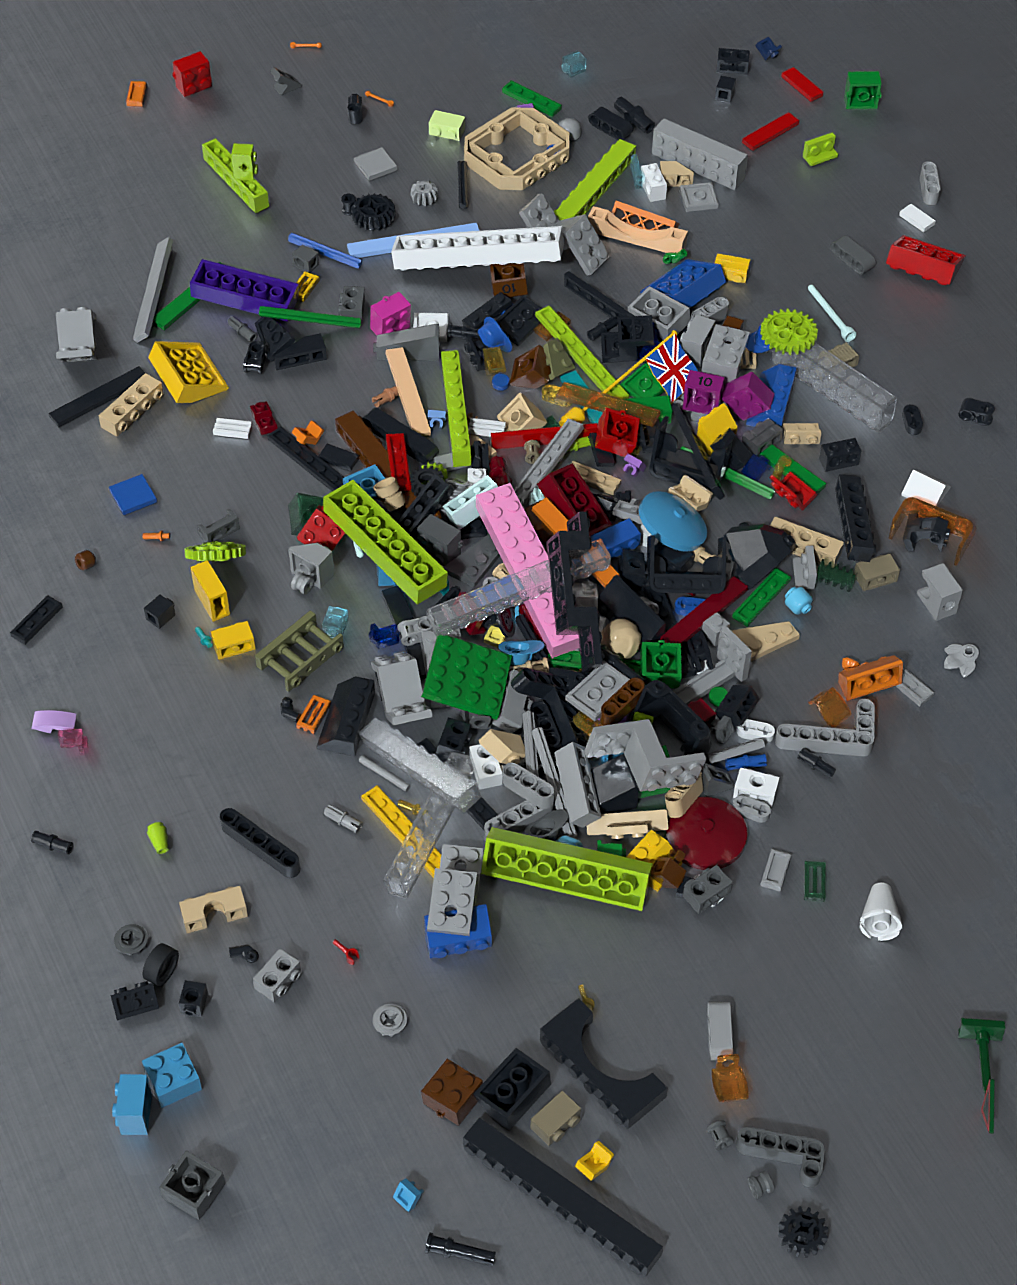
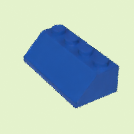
[746,364,797,428]

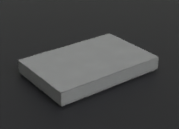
[565,661,630,721]

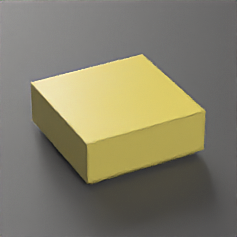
[484,626,507,648]

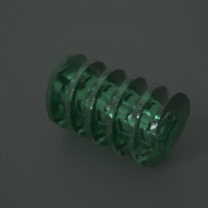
[816,559,858,592]

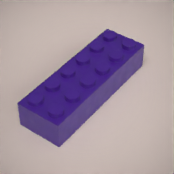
[190,259,299,322]

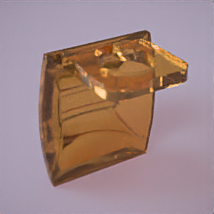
[808,687,852,728]
[712,1054,749,1102]

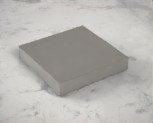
[354,147,398,181]
[679,182,718,212]

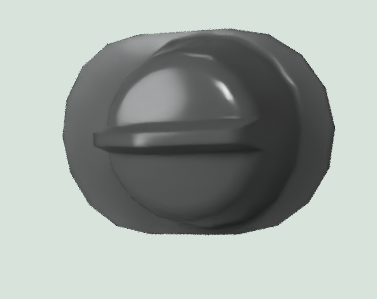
[523,810,568,841]

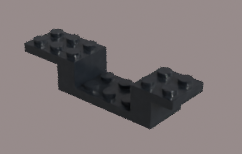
[547,512,604,672]

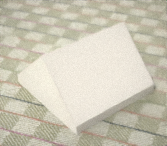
[902,470,951,511]

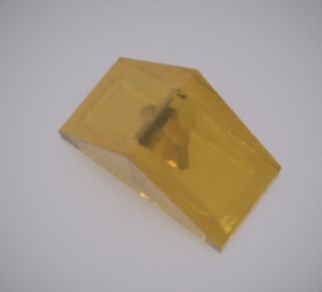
[483,346,506,376]

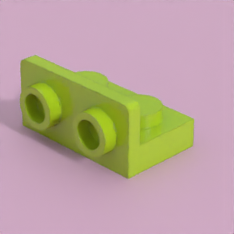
[803,132,838,166]

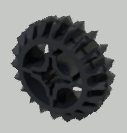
[351,193,396,231]

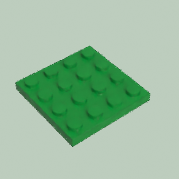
[421,633,512,720]

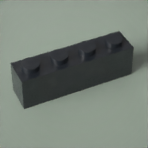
[397,474,455,540]

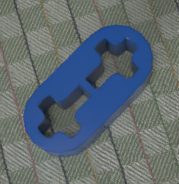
[674,597,706,616]

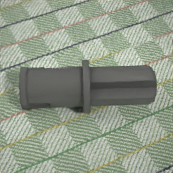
[228,316,258,343]

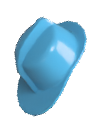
[498,640,545,666]

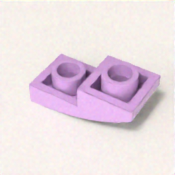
[31,710,76,733]

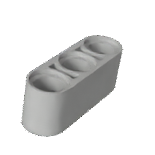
[919,161,940,206]
[690,297,729,324]
[503,763,554,809]
[707,1002,733,1061]

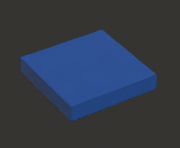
[109,474,157,515]

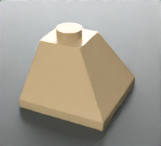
[497,393,547,432]

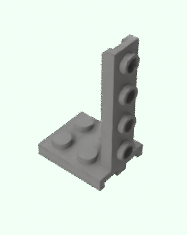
[673,626,752,705]

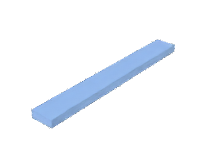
[347,223,479,258]

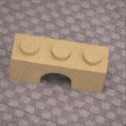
[179,886,248,933]

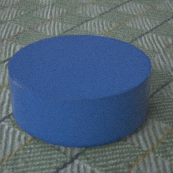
[492,374,509,391]

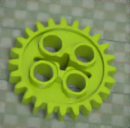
[760,308,818,355]
[184,541,246,562]

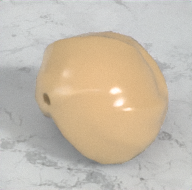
[600,619,642,660]

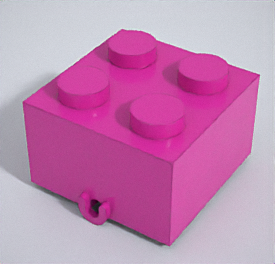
[370,292,411,336]

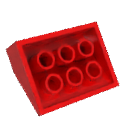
[886,235,966,285]

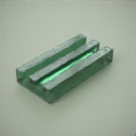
[804,861,826,902]

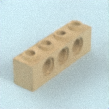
[98,373,164,437]
[770,517,844,569]

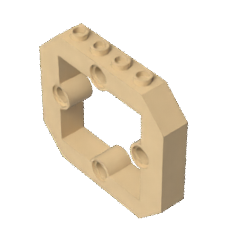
[464,107,569,190]

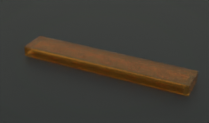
[556,382,660,427]

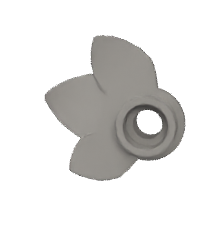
[944,644,979,678]

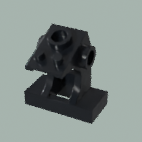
[903,511,951,552]

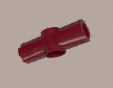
[489,456,512,487]

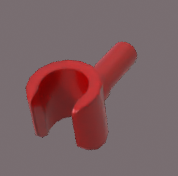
[333,939,359,965]

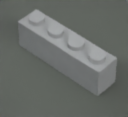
[554,742,602,828]

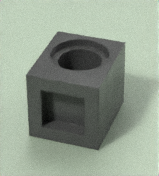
[292,244,319,273]

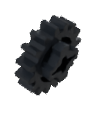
[778,1206,828,1258]

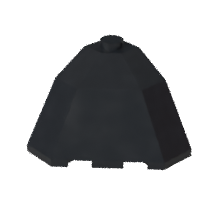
[723,524,797,590]

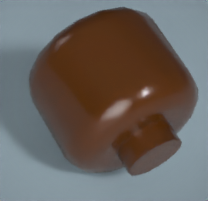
[75,550,96,571]

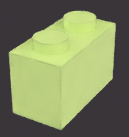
[429,110,465,141]

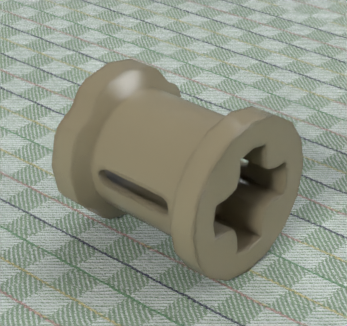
[524,440,540,464]

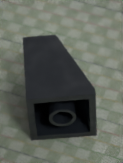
[591,754,639,814]

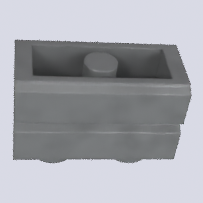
[742,418,783,458]

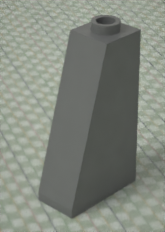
[373,324,440,361]

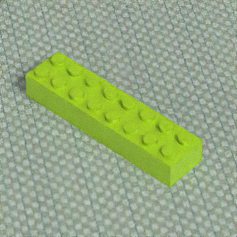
[323,480,448,605]
[481,827,653,911]

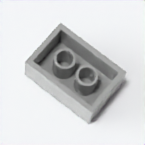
[627,286,690,340]

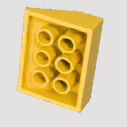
[148,341,229,403]

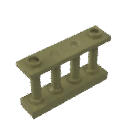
[255,610,344,692]

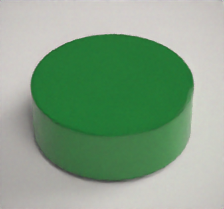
[709,687,728,706]

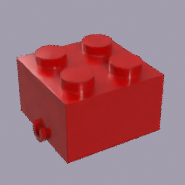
[172,51,212,97]
[595,407,640,457]

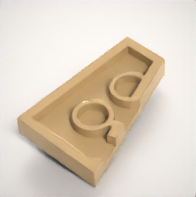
[731,621,800,662]

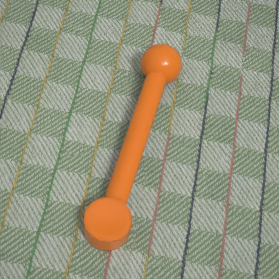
[290,42,322,48]
[365,91,394,107]

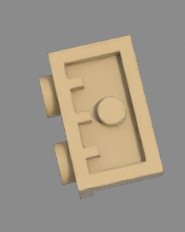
[782,423,821,444]

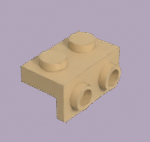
[667,475,713,512]

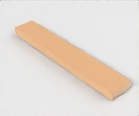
[385,347,431,437]

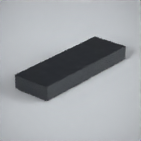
[10,595,63,645]

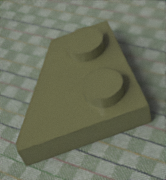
[543,338,575,380]

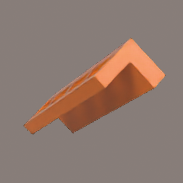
[611,201,679,230]

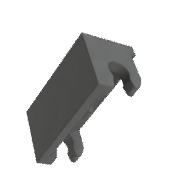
[198,509,240,542]

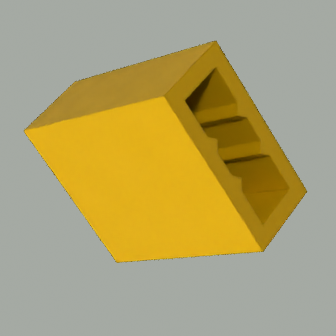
[190,560,230,622]

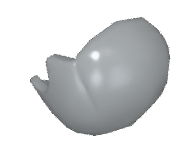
[558,118,581,141]

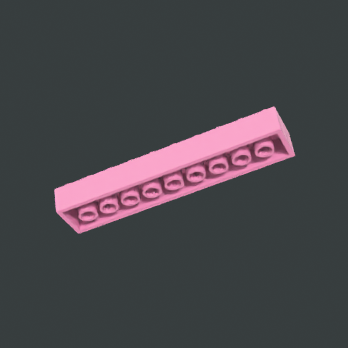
[476,483,580,658]

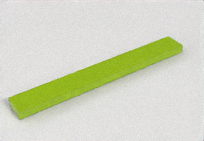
[535,305,629,406]

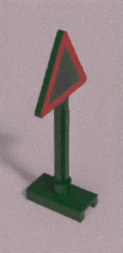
[958,1018,1005,1134]

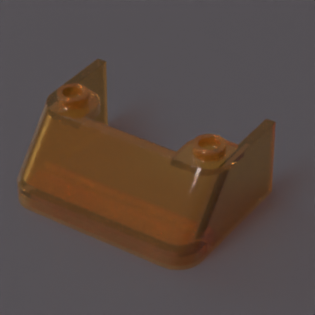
[889,497,976,566]

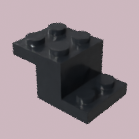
[601,315,654,363]

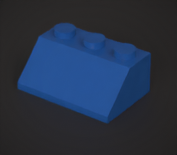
[424,904,492,958]

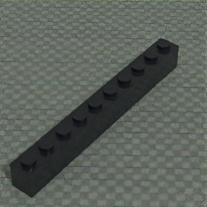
[463,1118,663,1276]

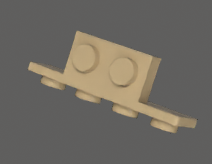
[587,809,668,839]

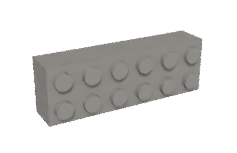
[652,119,748,190]

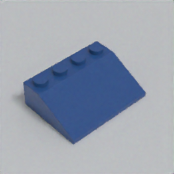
[640,259,726,308]

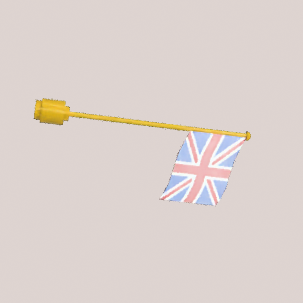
[559,330,698,426]

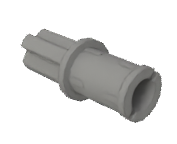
[324,805,363,834]

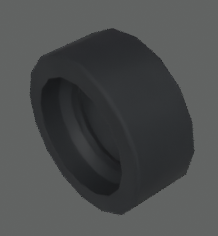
[142,943,179,986]

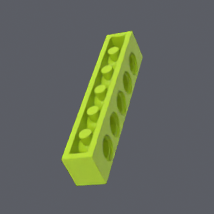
[202,138,269,213]

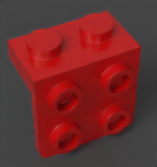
[769,471,817,511]
[297,505,345,551]

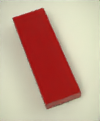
[781,67,824,102]

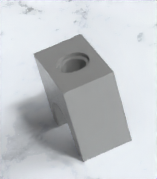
[917,563,963,621]

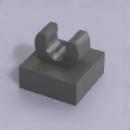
[709,716,735,744]

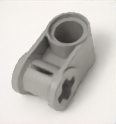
[397,616,435,646]

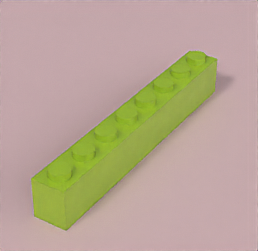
[553,139,636,221]
[441,350,471,467]

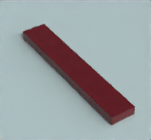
[660,576,748,646]

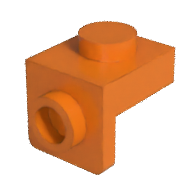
[292,420,324,445]

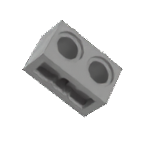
[253,949,301,1002]

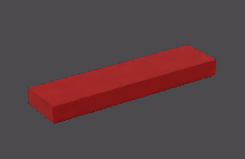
[742,112,799,151]
[386,433,411,491]

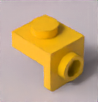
[575,1141,614,1181]

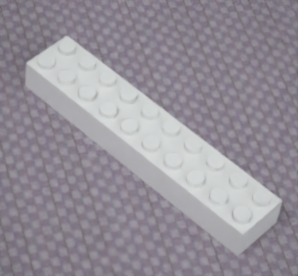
[391,226,564,271]

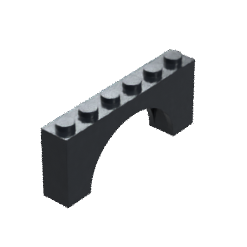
[540,998,668,1129]

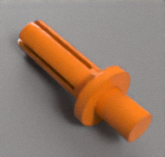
[142,530,170,541]

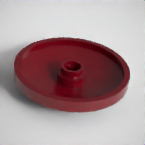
[666,797,747,870]

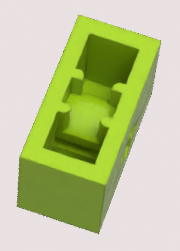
[231,143,258,181]

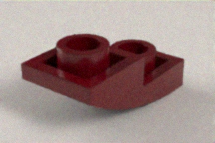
[250,401,278,435]

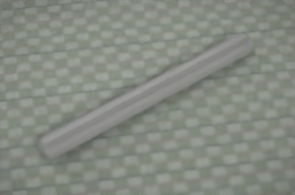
[532,727,577,838]

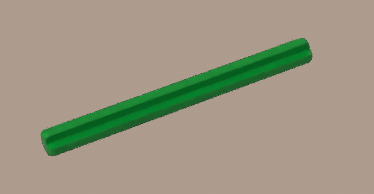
[259,306,361,328]
[680,446,775,499]

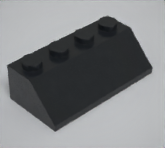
[597,575,665,652]
[316,676,375,756]

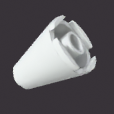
[860,882,902,941]

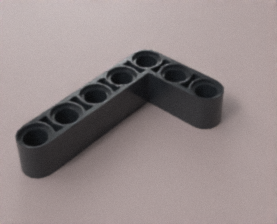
[510,668,588,748]

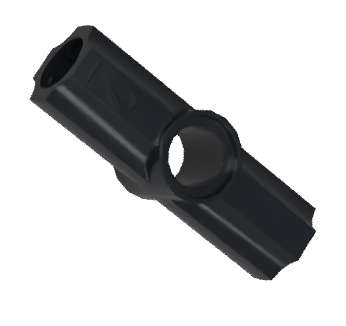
[614,96,655,134]

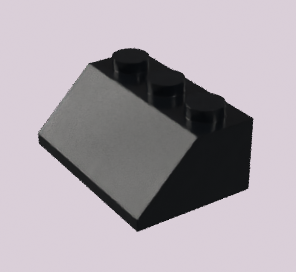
[473,1048,551,1131]

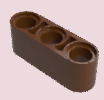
[600,678,645,726]

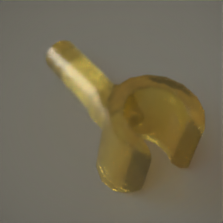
[578,985,595,1010]

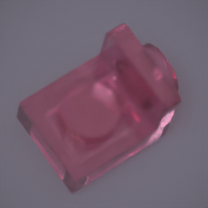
[58,729,88,755]

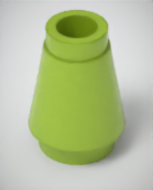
[147,822,169,854]

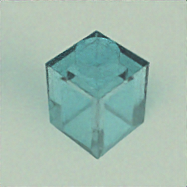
[561,50,586,78]
[322,606,348,638]

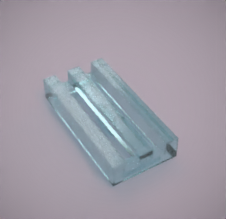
[630,154,643,189]

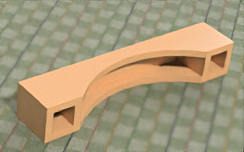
[588,206,688,253]

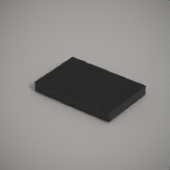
[496,295,543,346]

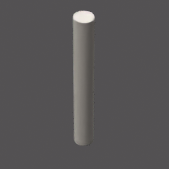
[359,755,410,792]

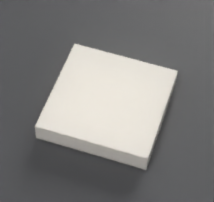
[413,313,449,342]

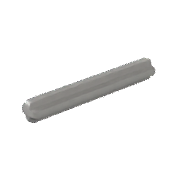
[522,710,539,777]

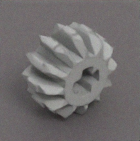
[410,179,438,206]

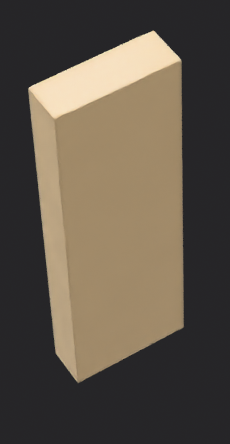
[572,461,622,496]

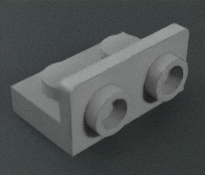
[792,546,817,589]

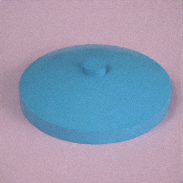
[639,491,707,552]

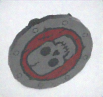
[484,600,515,638]

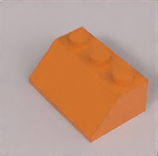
[838,655,903,701]

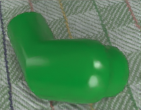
[662,249,687,264]

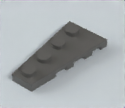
[443,534,500,588]

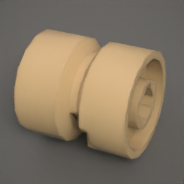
[373,477,406,512]

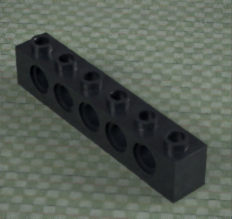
[835,474,876,562]

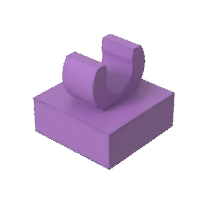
[623,453,647,477]

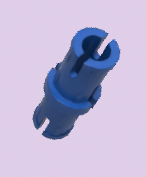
[725,754,767,771]

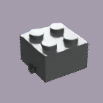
[417,514,464,566]
[159,1151,226,1220]

